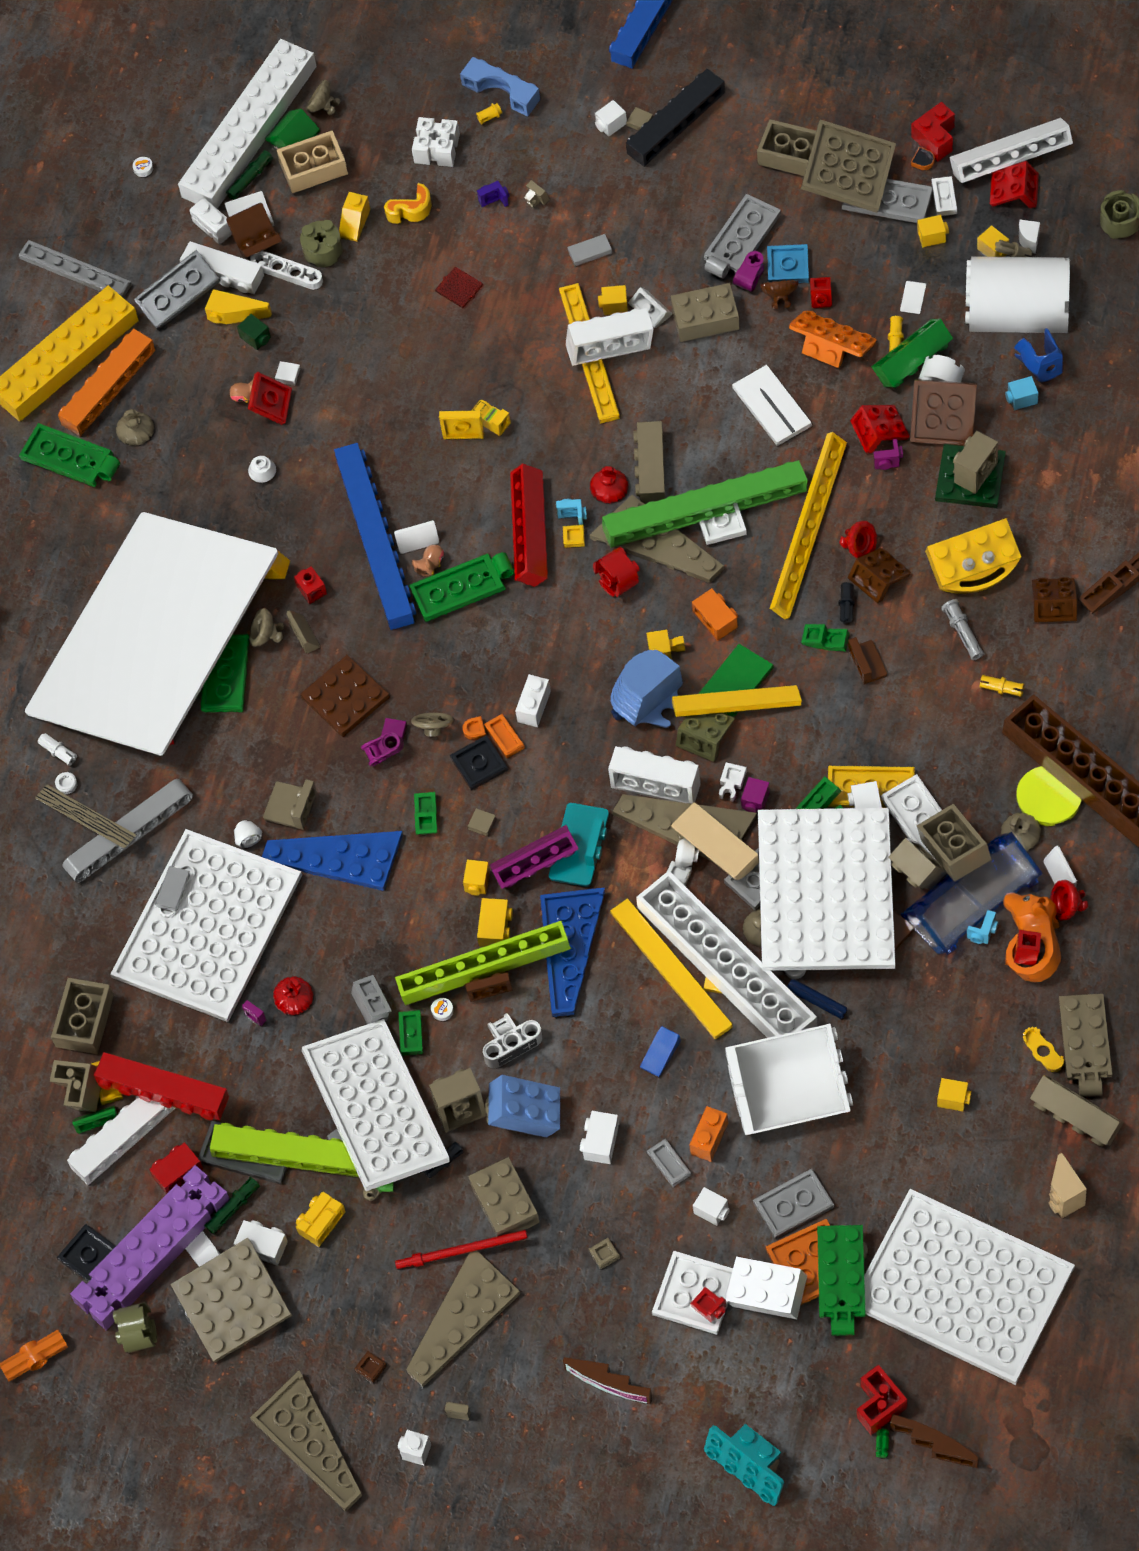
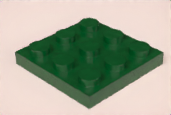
[935,444,1006,508]

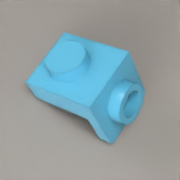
[556,499,587,525]
[967,910,999,944]

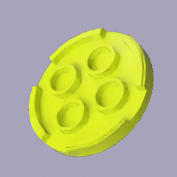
[1016,766,1081,826]

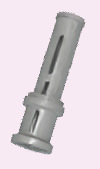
[941,599,984,660]

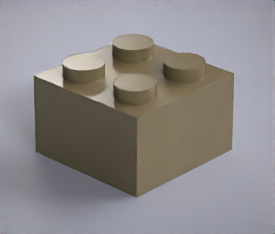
[953,431,998,494]
[888,838,947,890]

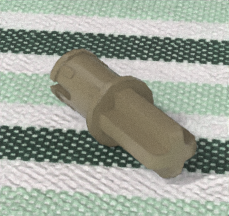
[995,240,1032,257]

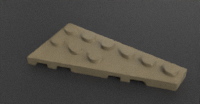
[589,495,724,583]
[612,794,757,862]
[406,1251,520,1387]
[250,1370,362,1512]

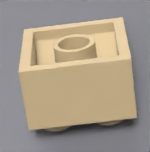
[1049,1153,1087,1219]

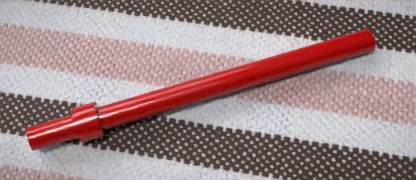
[395,1230,528,1269]

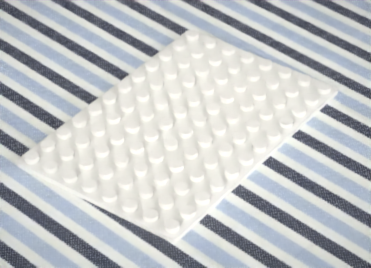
[25,512,278,756]

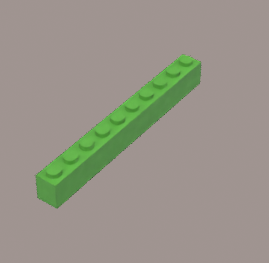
[602,460,808,548]

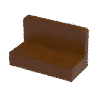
[848,637,887,684]

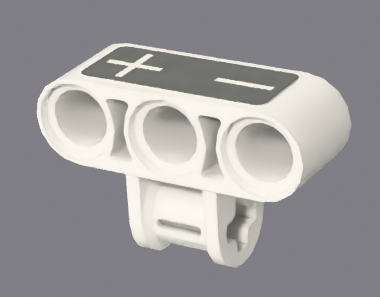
[483,1013,542,1068]

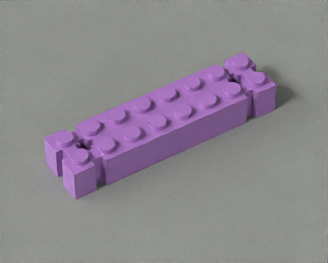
[70,1165,229,1330]

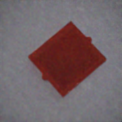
[435,267,483,308]

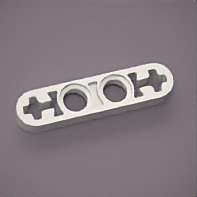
[250,251,323,290]

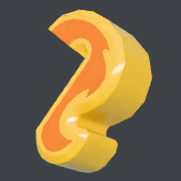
[384,183,432,224]

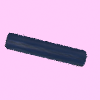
[787,979,847,1019]

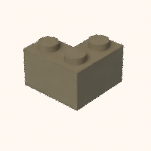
[50,1060,101,1112]

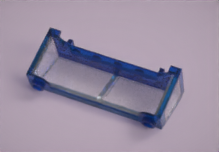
[900,832,1043,955]

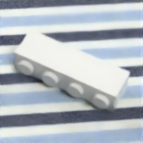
[180,241,264,294]

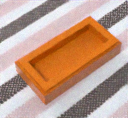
[484,714,525,759]

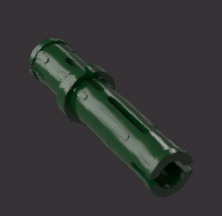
[226,150,273,200]
[204,1177,260,1235]

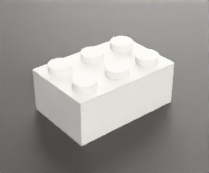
[726,1257,807,1319]

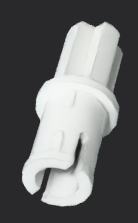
[38,734,77,766]

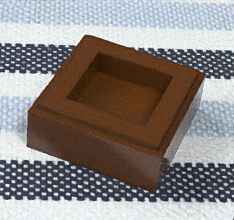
[354,1351,387,1383]

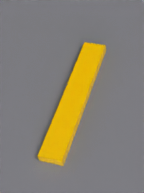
[672,685,802,717]

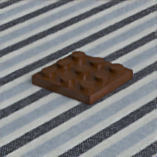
[910,379,977,446]
[300,655,390,737]

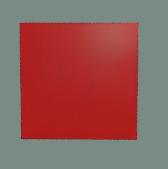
[248,372,292,425]

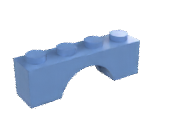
[460,57,540,117]

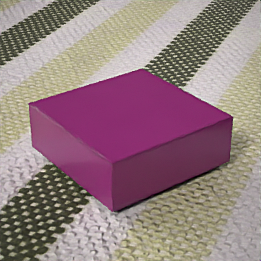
[381,718,407,742]
[242,1000,267,1026]

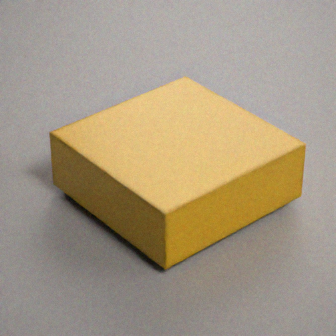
[563,525,585,548]

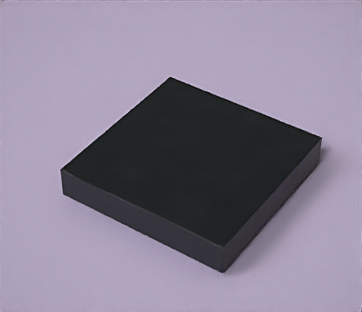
[450,735,508,790]
[57,1224,116,1283]

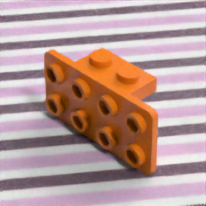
[789,311,876,368]

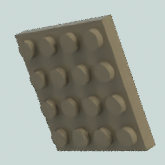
[801,119,896,213]
[170,1238,293,1362]

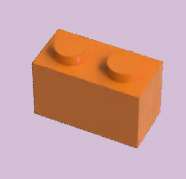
[692,588,738,641]
[689,1106,728,1162]

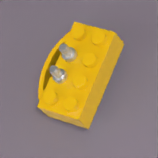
[925,518,1021,594]

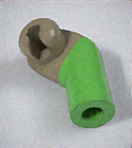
[363,1182,394,1201]

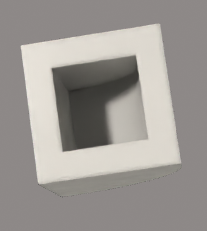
[1019,220,1040,254]

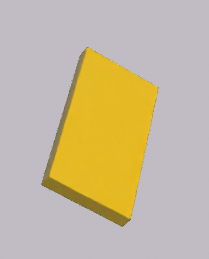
[828,766,915,808]

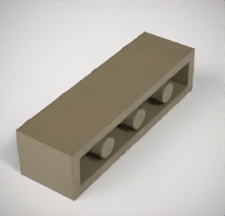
[633,421,665,504]
[1030,1075,1124,1147]

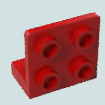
[990,161,1039,208]
[850,405,910,453]

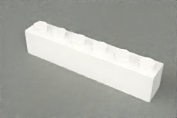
[950,118,1073,183]
[67,1096,176,1185]

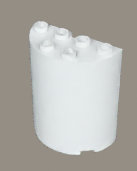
[965,256,1070,333]
[725,1024,853,1135]

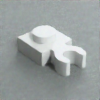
[719,762,747,802]

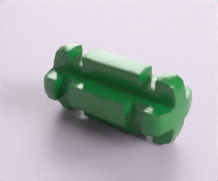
[876,1429,889,1458]

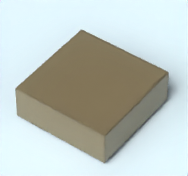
[626,107,653,131]
[468,808,496,836]
[589,1238,620,1269]
[445,1402,471,1421]

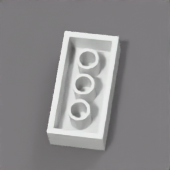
[566,308,653,366]
[608,746,700,804]

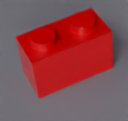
[149,1142,204,1194]

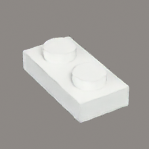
[932,176,957,216]

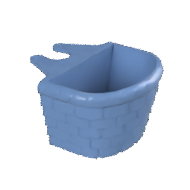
[610,650,683,728]

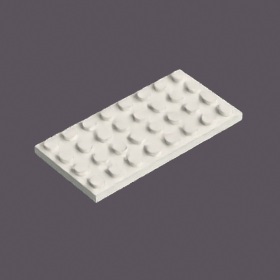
[302,1019,449,1191]

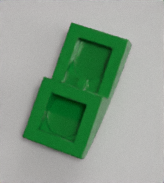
[801,624,850,651]
[414,792,438,835]

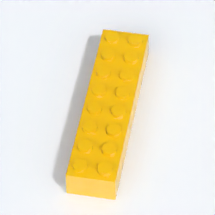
[0,285,139,422]

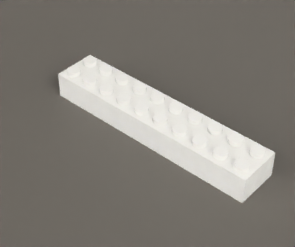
[178,39,317,209]
[636,871,817,1038]

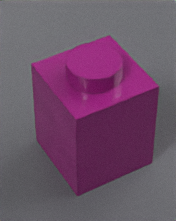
[741,777,770,813]

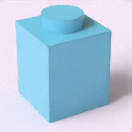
[1005,376,1038,410]

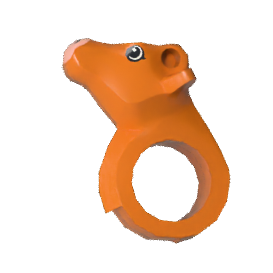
[1003,892,1061,982]

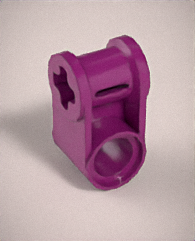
[733,251,764,292]
[361,732,404,767]

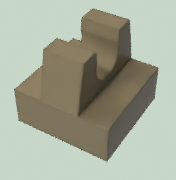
[524,180,550,208]

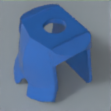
[1014,328,1063,382]

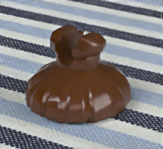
[760,280,798,309]

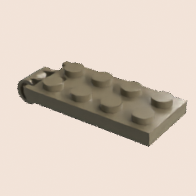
[1059,994,1112,1097]

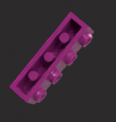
[490,825,579,889]

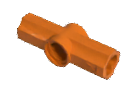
[0,1330,68,1382]

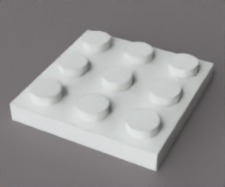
[652,1251,733,1335]

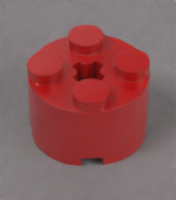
[593,547,640,597]

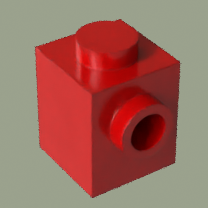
[294,566,327,605]
[1014,930,1041,966]

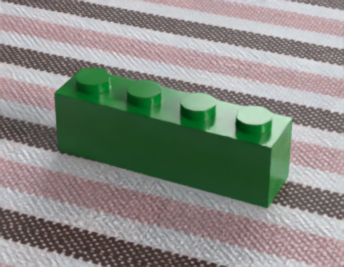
[871,319,953,388]

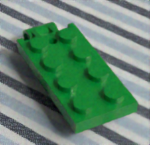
[19,423,120,487]
[409,552,515,622]
[817,1225,865,1336]

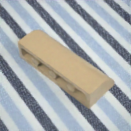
[671,802,759,880]

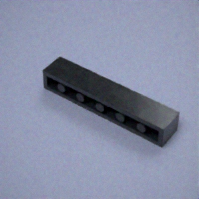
[626,69,725,167]

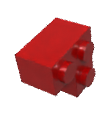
[911,101,955,162]
[856,1364,907,1435]

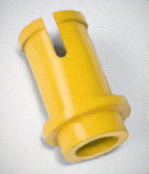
[476,103,502,125]

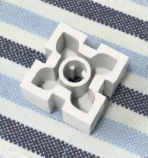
[412,117,460,167]

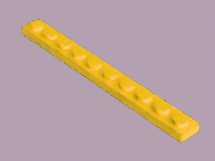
[769,432,847,619]

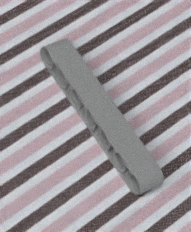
[62,779,193,882]

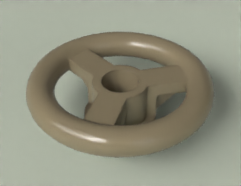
[411,712,454,736]

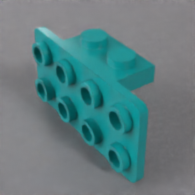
[549,803,609,887]
[704,1424,784,1506]

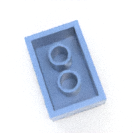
[488,1075,560,1138]

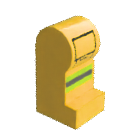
[471,400,511,436]

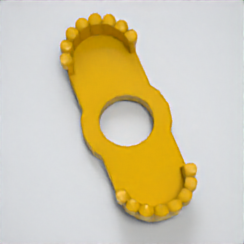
[1023,1027,1064,1072]

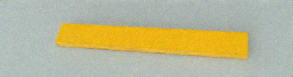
[559,283,620,424]
[610,898,733,1040]

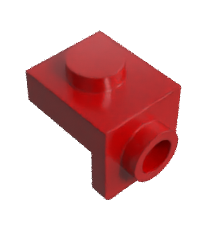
[690,1287,726,1323]

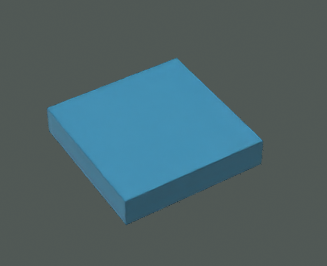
[767,244,809,283]

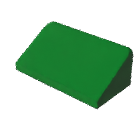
[72,1105,118,1134]

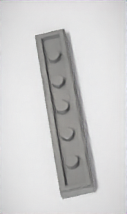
[19,240,132,298]

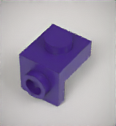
[477,181,510,207]

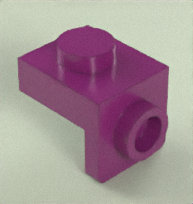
[874,439,903,470]

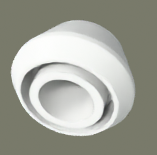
[248,456,276,483]
[234,820,262,848]
[675,838,699,868]

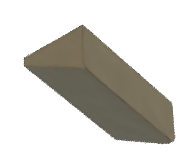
[286,610,320,654]

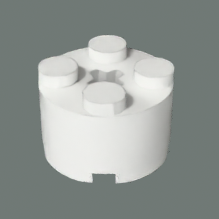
[919,355,965,382]

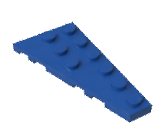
[262,831,403,891]
[540,887,605,1017]

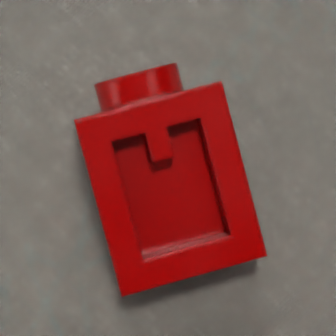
[810,277,832,308]

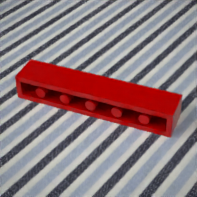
[510,464,548,587]
[94,1052,229,1120]

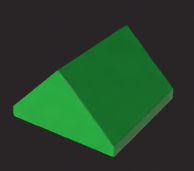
[265,108,320,149]

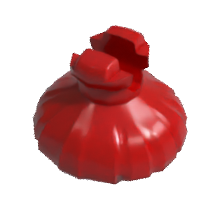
[590,466,629,503]
[839,521,877,558]
[1050,880,1088,921]
[273,976,314,1015]

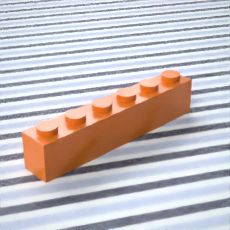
[58,328,156,437]

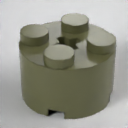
[1100,190,1139,239]
[300,220,343,268]
[113,1302,157,1353]

